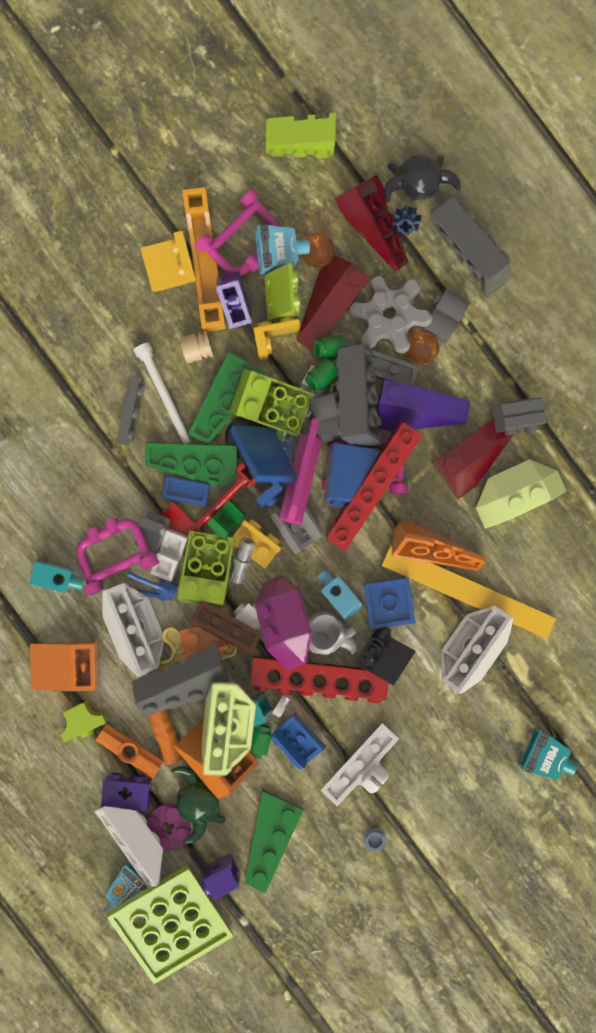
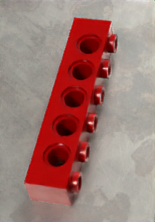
[325,420,422,551]
[250,655,389,703]

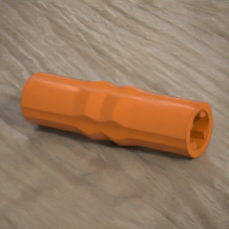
[148,709,184,765]

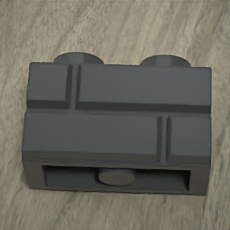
[492,397,547,436]

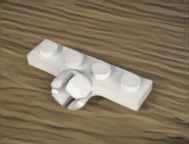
[321,723,399,806]

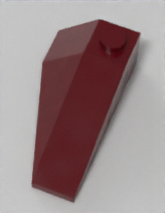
[335,174,409,272]
[296,254,370,353]
[432,418,514,499]

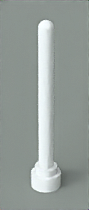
[133,342,191,444]

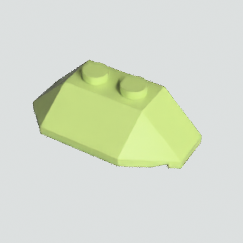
[475,459,567,529]
[202,683,256,775]

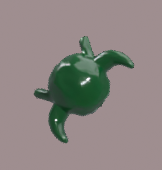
[171,766,226,844]

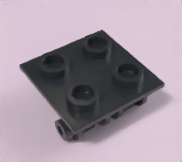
[354,627,416,686]

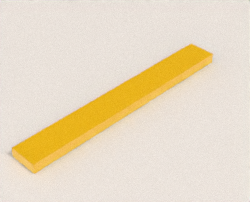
[381,545,556,639]

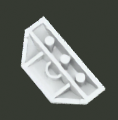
[102,583,165,677]
[441,605,514,694]
[94,806,163,887]

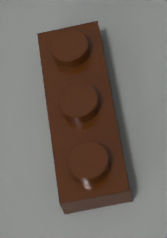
[189,601,262,655]

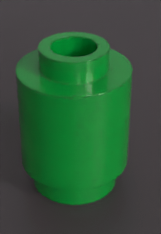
[313,335,349,360]
[305,359,339,392]
[249,724,272,759]

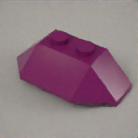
[254,575,312,670]

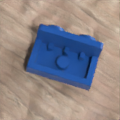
[256,482,284,508]
[270,712,326,770]

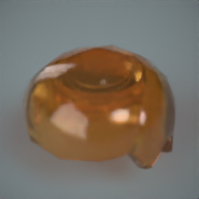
[301,233,335,268]
[406,331,440,366]

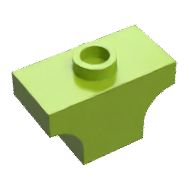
[60,700,109,743]

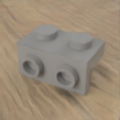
[270,507,324,554]

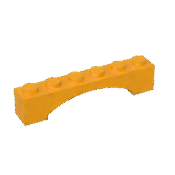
[182,187,226,332]

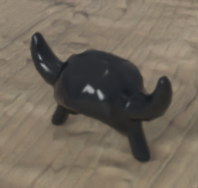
[384,154,461,201]

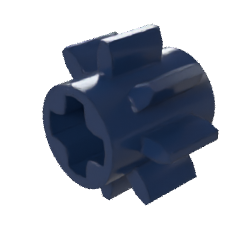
[392,205,422,235]

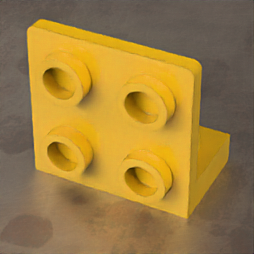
[141,231,196,292]
[254,317,300,362]
[233,519,281,569]

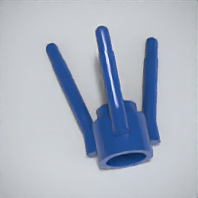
[126,568,179,601]

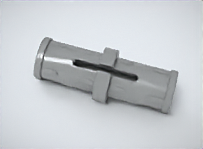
[230,537,256,584]

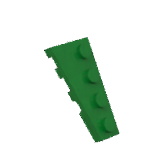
[188,352,268,444]
[145,442,237,488]
[245,789,303,893]

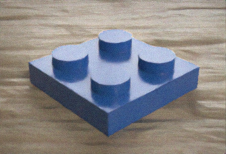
[364,577,416,630]

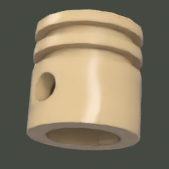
[180,331,213,364]

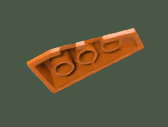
[392,522,486,571]

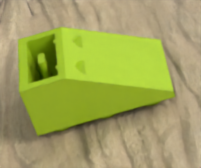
[264,263,300,324]
[229,369,313,437]
[178,531,235,609]

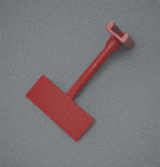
[160,462,258,552]

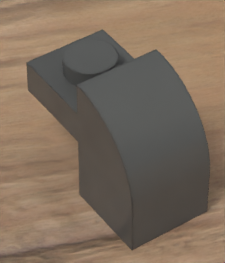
[134,510,170,554]

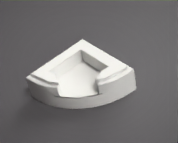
[272,693,291,717]

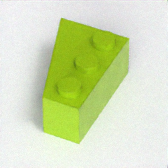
[266,113,336,158]

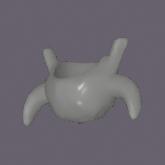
[307,611,358,656]

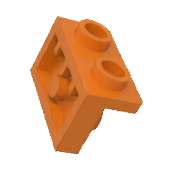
[179,627,230,659]

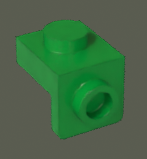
[207,500,246,539]

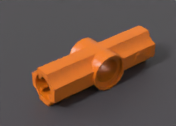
[96,723,164,778]

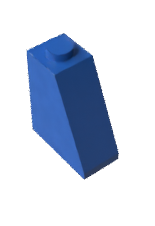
[324,443,379,507]

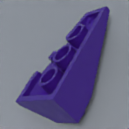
[376,380,471,431]

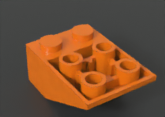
[30,641,100,691]
[174,718,259,800]

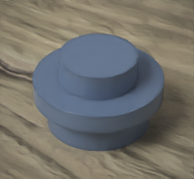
[363,828,386,851]

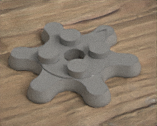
[349,276,432,353]

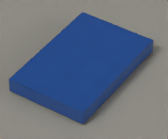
[230,425,298,482]

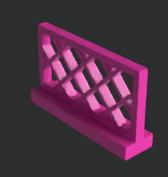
[279,419,323,525]

